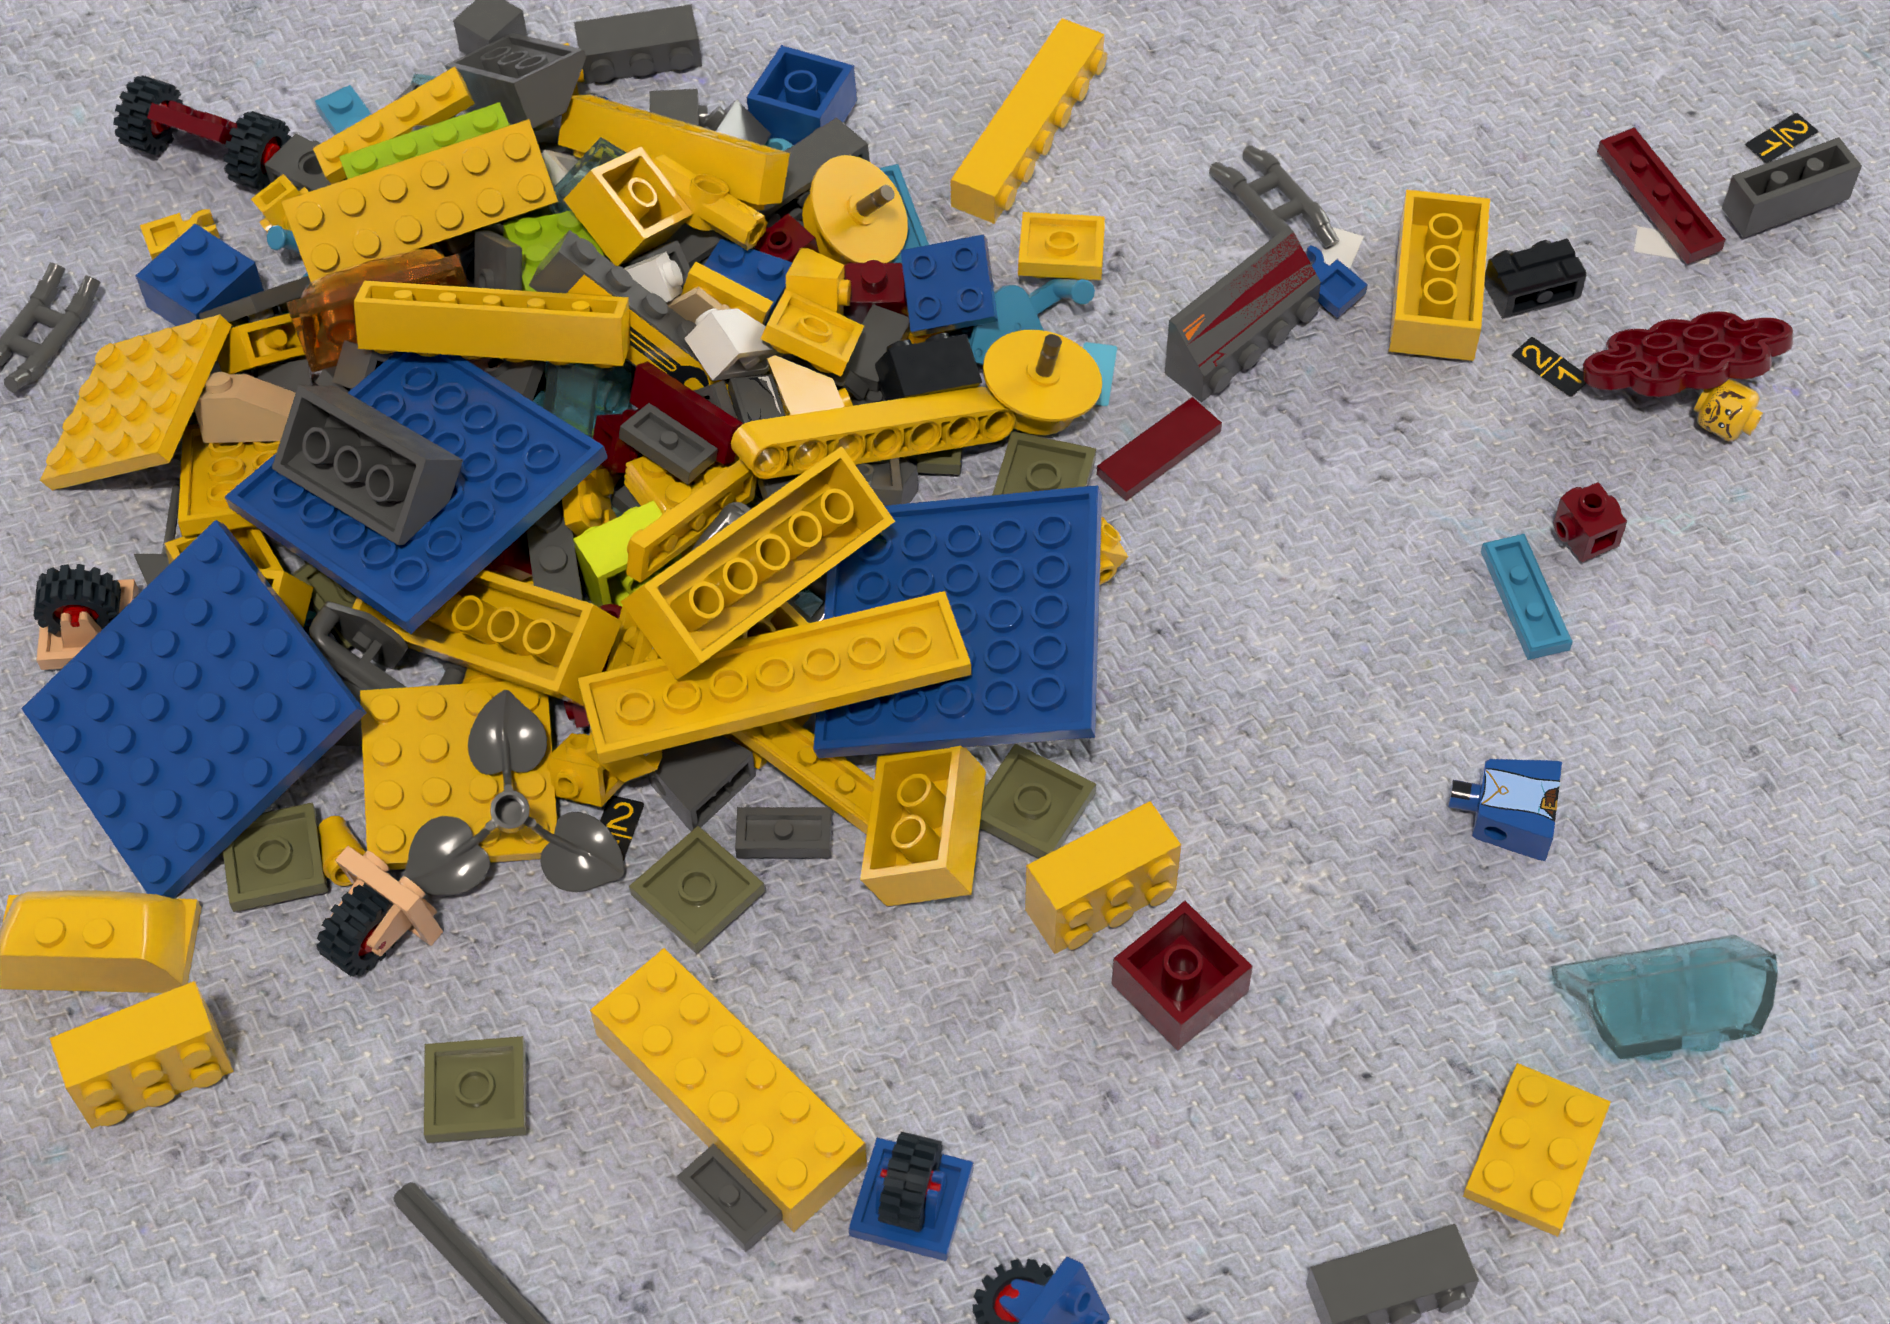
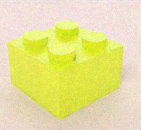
[573,500,682,607]

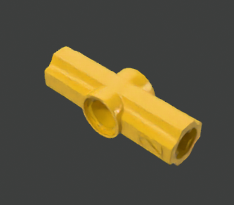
[653,154,768,250]

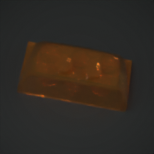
[287,249,468,373]

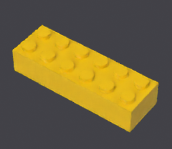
[281,119,558,285]
[621,446,895,680]
[352,570,622,707]
[590,948,867,1232]

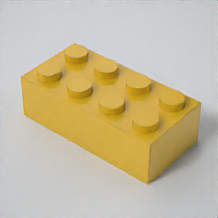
[1389,189,1490,361]

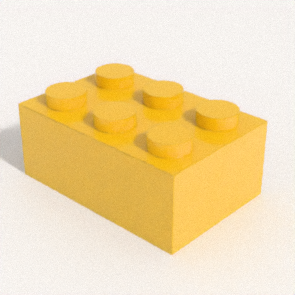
[860,746,986,906]
[1025,801,1181,954]
[50,981,234,1129]

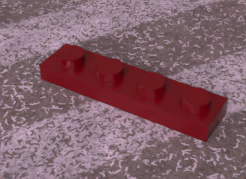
[1597,127,1726,264]

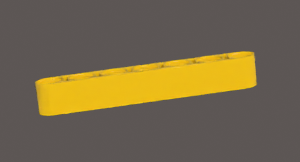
[731,387,1016,479]

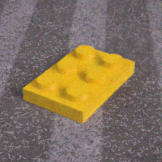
[1463,1063,1611,1237]

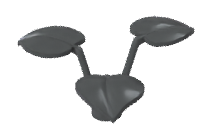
[403,690,624,895]

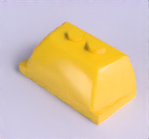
[0,890,201,993]

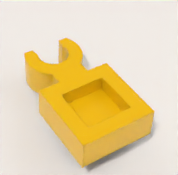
[140,209,220,260]

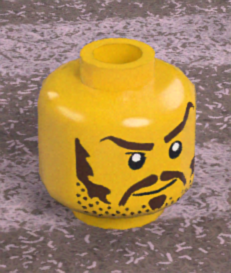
[1694,378,1763,442]

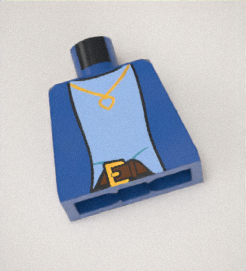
[1448,759,1562,861]

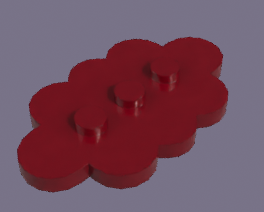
[1583,311,1793,397]

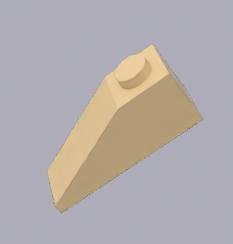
[194,372,296,443]

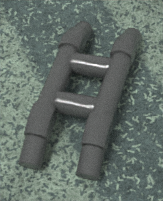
[1209,145,1340,249]
[0,262,101,392]

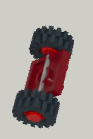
[114,75,291,191]

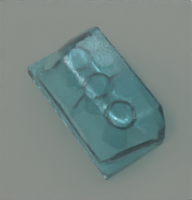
[1551,934,1778,1060]

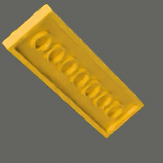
[578,591,971,765]

